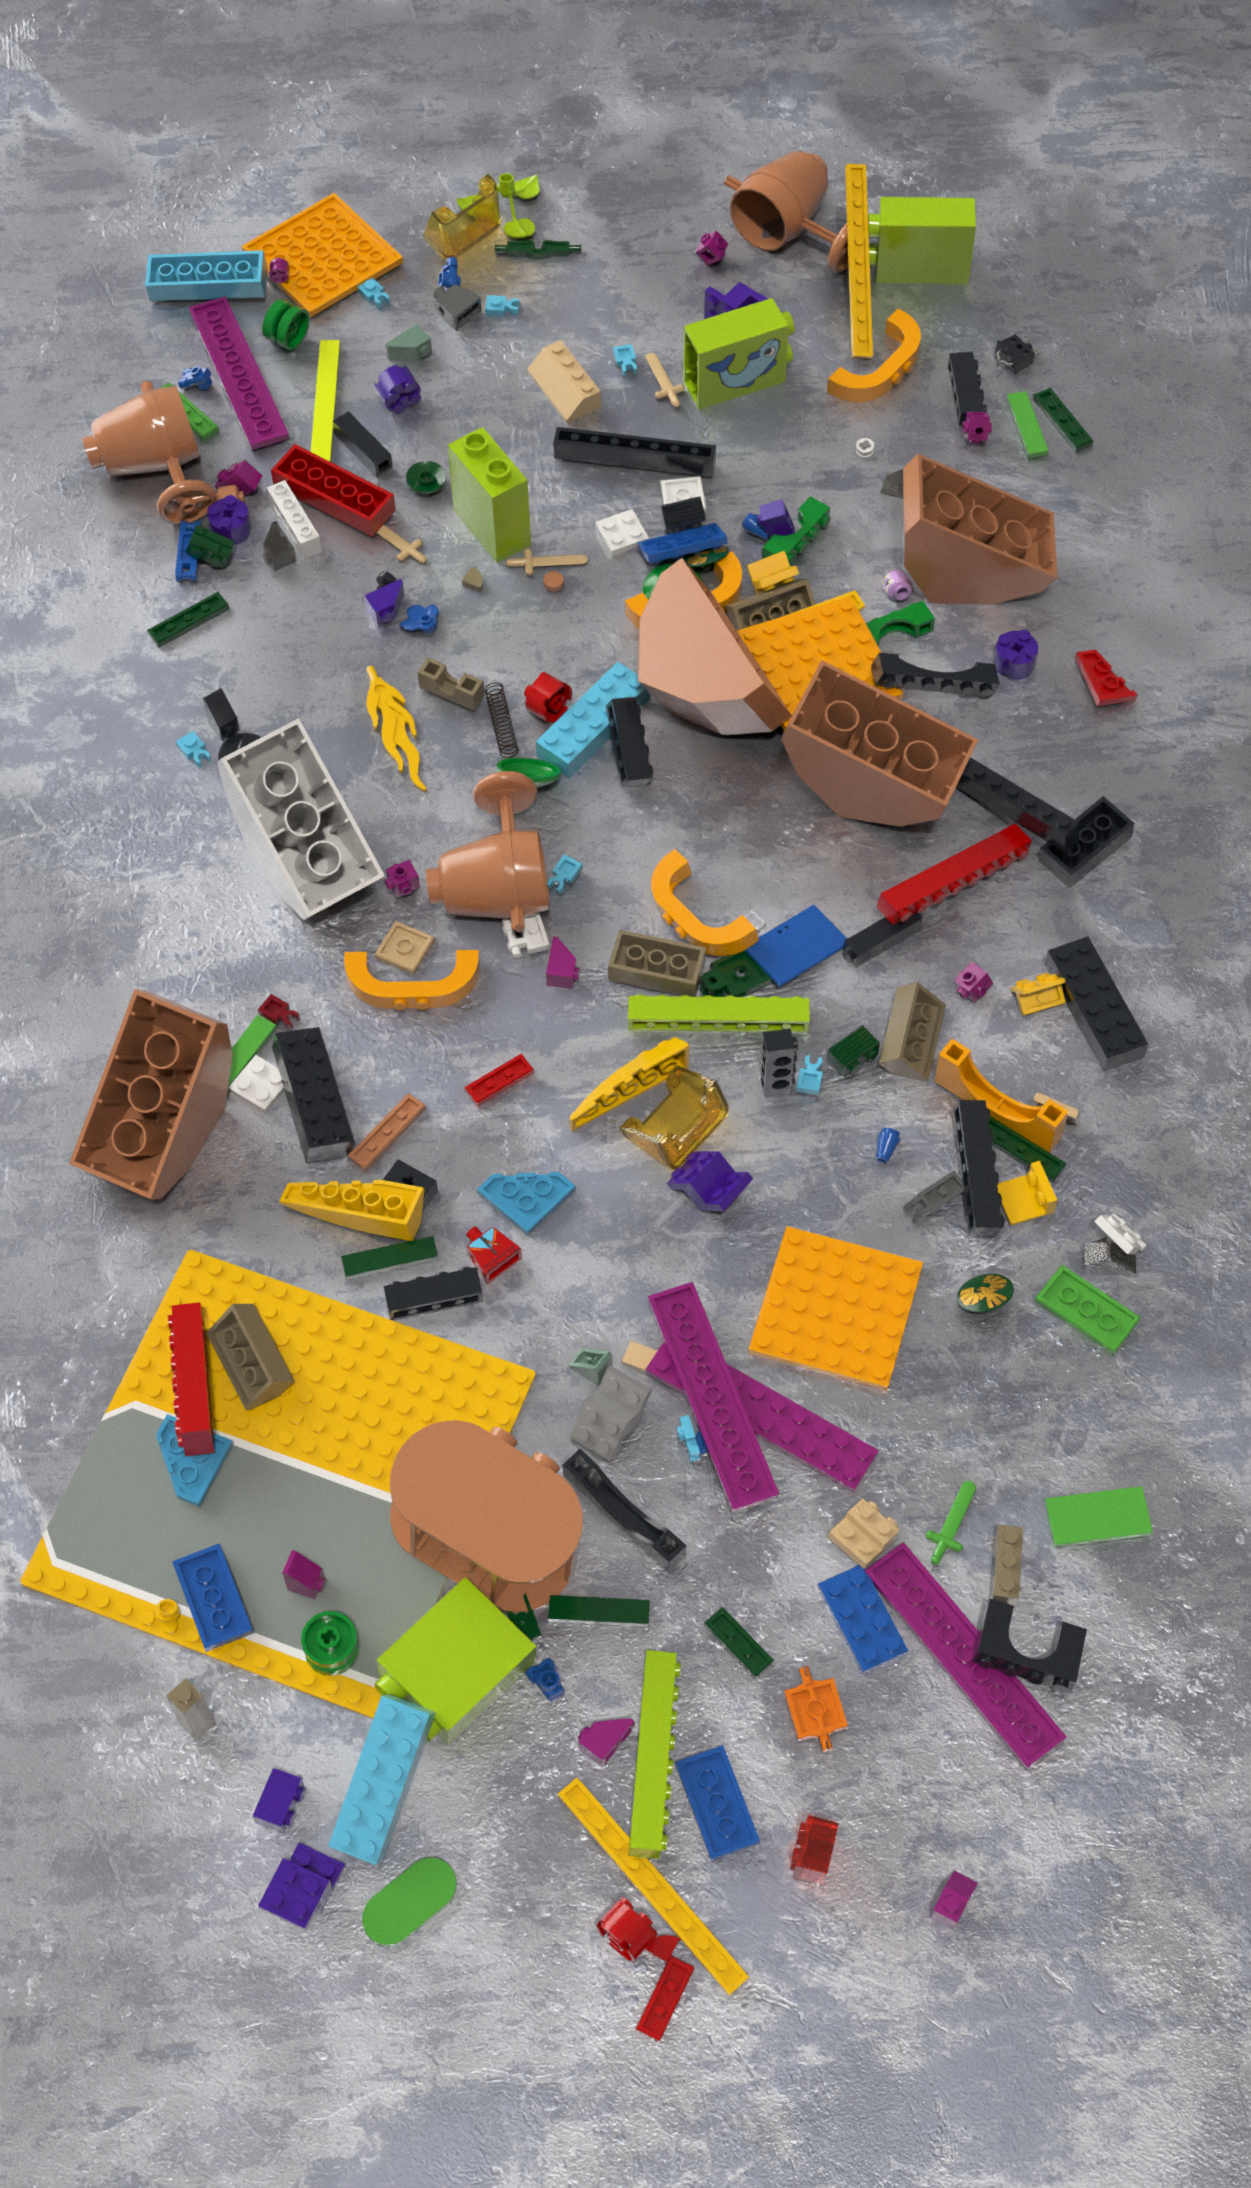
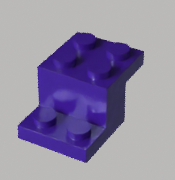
[704,282,768,319]
[666,1151,753,1211]
[258,1843,346,1931]

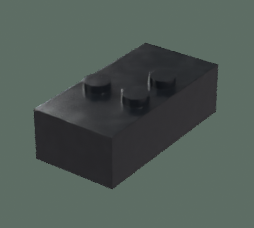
[1039,796,1135,888]

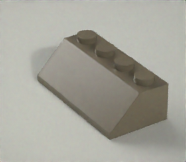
[725,578,815,630]
[879,982,946,1082]
[206,1304,294,1410]

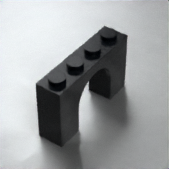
[972,1598,1087,1693]

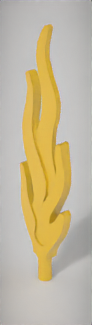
[366,666,427,792]

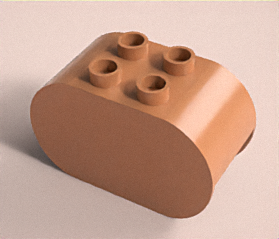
[390,1420,583,1613]

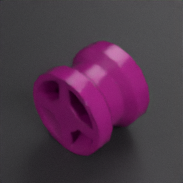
[269,258,289,283]

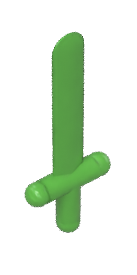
[926,1481,976,1565]

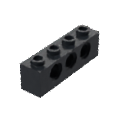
[760,1028,798,1098]

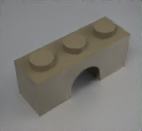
[417,657,485,711]
[991,1525,1023,1609]

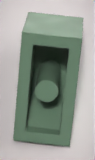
[385,325,432,361]

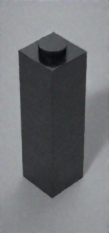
[333,411,393,478]
[843,912,923,968]

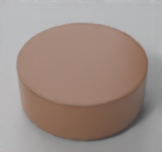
[543,571,564,592]

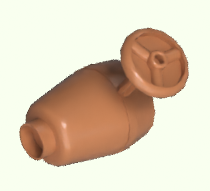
[724,151,849,273]
[82,380,216,524]
[426,771,550,932]

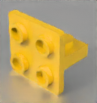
[747,551,799,594]
[1010,973,1066,1015]

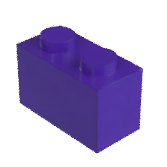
[253,1768,306,1833]

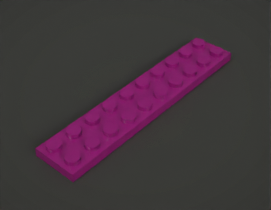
[188,296,289,450]
[648,1281,779,1513]
[645,1342,879,1493]
[865,1542,1067,1770]

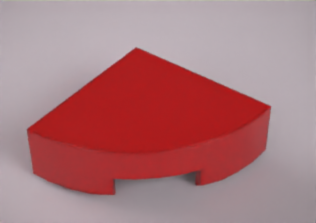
[645,1935,680,1964]

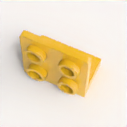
[997,1161,1057,1226]

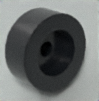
[376,571,397,589]

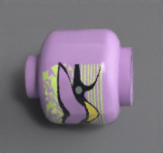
[882,570,913,601]

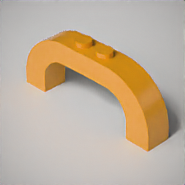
[827,308,921,402]
[625,551,742,628]
[651,849,759,956]
[344,950,480,1010]

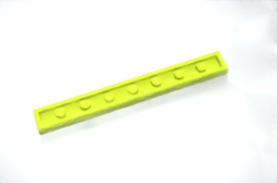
[311,340,340,462]

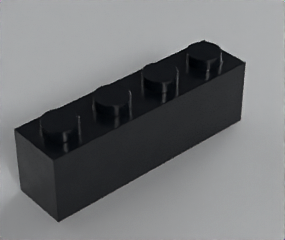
[948,351,987,427]
[606,697,653,787]
[383,1267,483,1321]

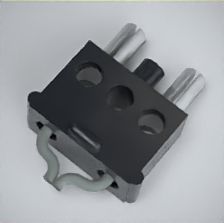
[995,334,1042,374]

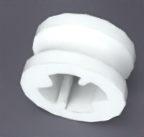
[856,438,874,458]

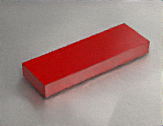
[464,1053,534,1107]
[636,1956,695,2043]

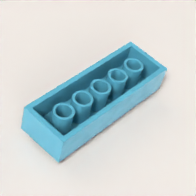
[145,251,268,301]
[536,662,651,779]
[328,1694,436,1865]

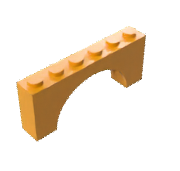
[934,1039,1069,1153]

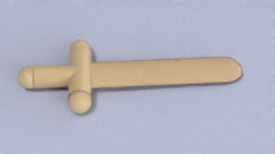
[645,353,685,408]
[376,524,427,564]
[506,548,588,576]

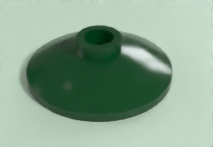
[406,461,446,494]

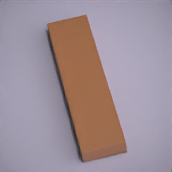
[348,1093,426,1172]

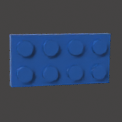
[638,523,728,564]
[172,1543,254,1652]
[818,1565,908,1674]
[675,1745,760,1862]

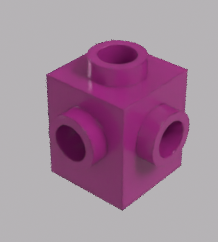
[695,230,729,266]
[962,412,992,444]
[384,859,420,898]
[954,962,993,1003]

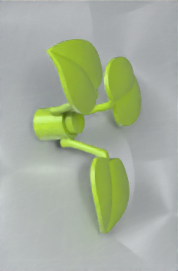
[456,173,540,238]

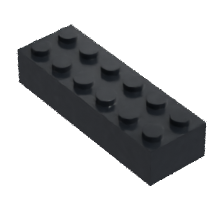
[1045,936,1148,1072]
[272,1027,354,1162]

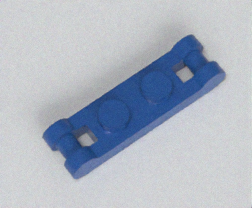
[175,521,202,582]

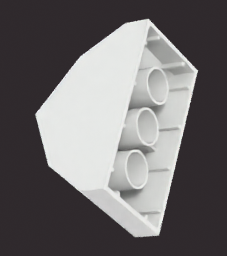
[217,718,385,920]

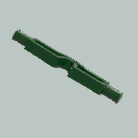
[495,240,581,260]

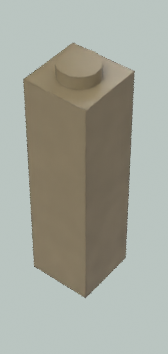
[166,1678,215,1741]

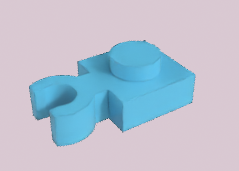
[357,278,390,309]
[485,295,520,316]
[613,344,637,377]
[175,731,211,768]
[547,854,583,895]
[796,1055,823,1096]
[676,1415,700,1462]

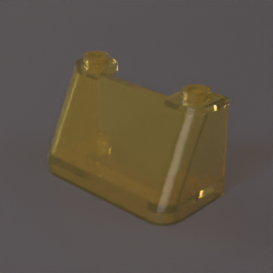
[422,174,501,261]
[620,1066,729,1170]

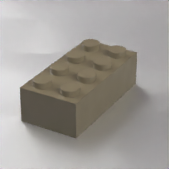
[608,929,706,997]

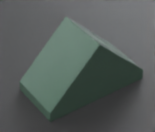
[568,1347,613,1386]

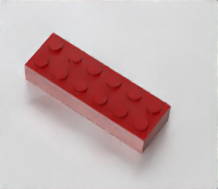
[271,444,396,537]
[168,1302,215,1456]

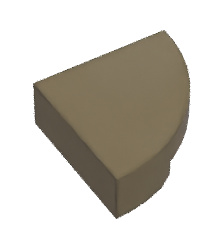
[462,566,483,592]

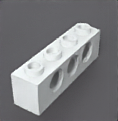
[267,480,322,560]

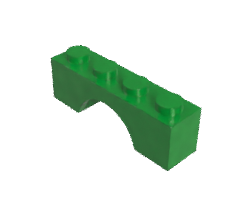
[762,496,831,566]
[866,600,935,647]

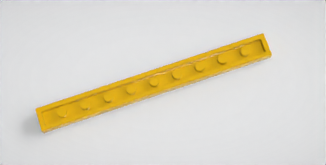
[845,164,873,359]
[557,1777,749,1997]

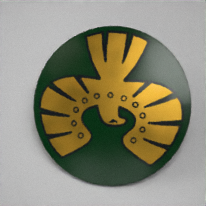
[683,545,729,572]
[957,1274,1014,1313]

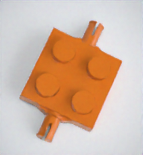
[784,1666,848,1753]

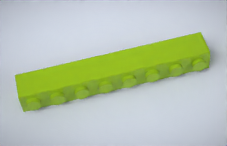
[628,995,810,1033]
[628,1650,681,1859]

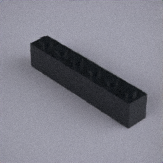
[953,1100,1005,1237]

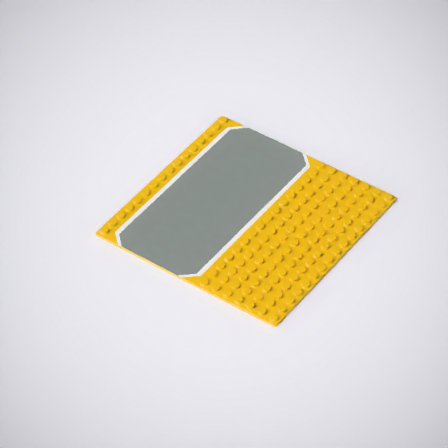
[20,1250,535,1719]

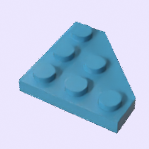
[477,1172,576,1236]
[156,1414,233,1507]

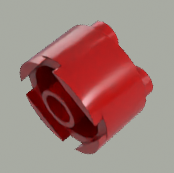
[524,672,572,722]
[595,1897,658,1963]

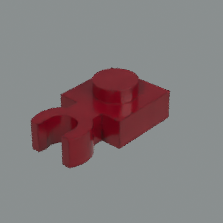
[258,994,300,1029]

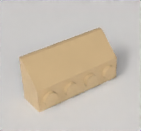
[527,340,601,423]

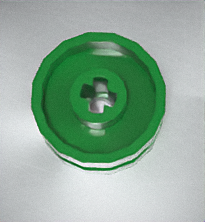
[262,299,310,350]
[301,1611,359,1676]

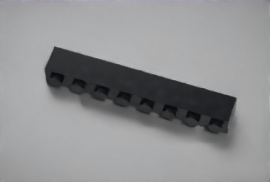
[553,427,716,477]
[956,757,1080,853]

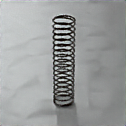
[484,682,519,758]

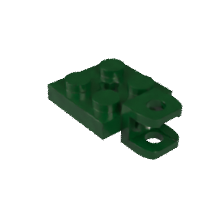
[700,950,772,997]

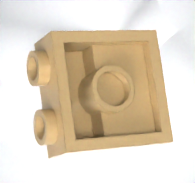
[827,1498,900,1569]

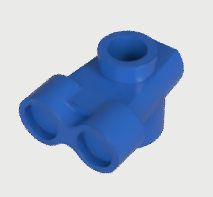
[438,257,461,291]
[178,366,212,390]
[525,1658,565,1702]

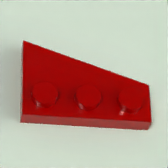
[1075,649,1138,706]

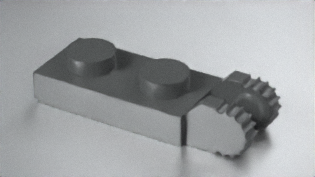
[903,1171,964,1223]

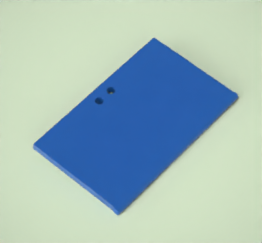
[745,905,847,987]

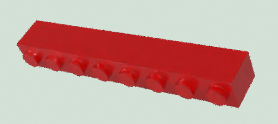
[876,823,1032,925]

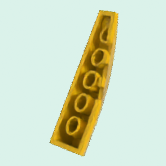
[569,1037,689,1132]
[279,1180,424,1241]

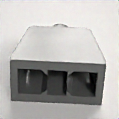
[433,285,482,331]

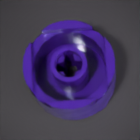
[374,365,421,414]
[207,495,251,545]
[994,630,1038,680]

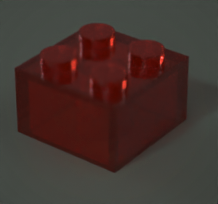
[790,1815,839,1887]

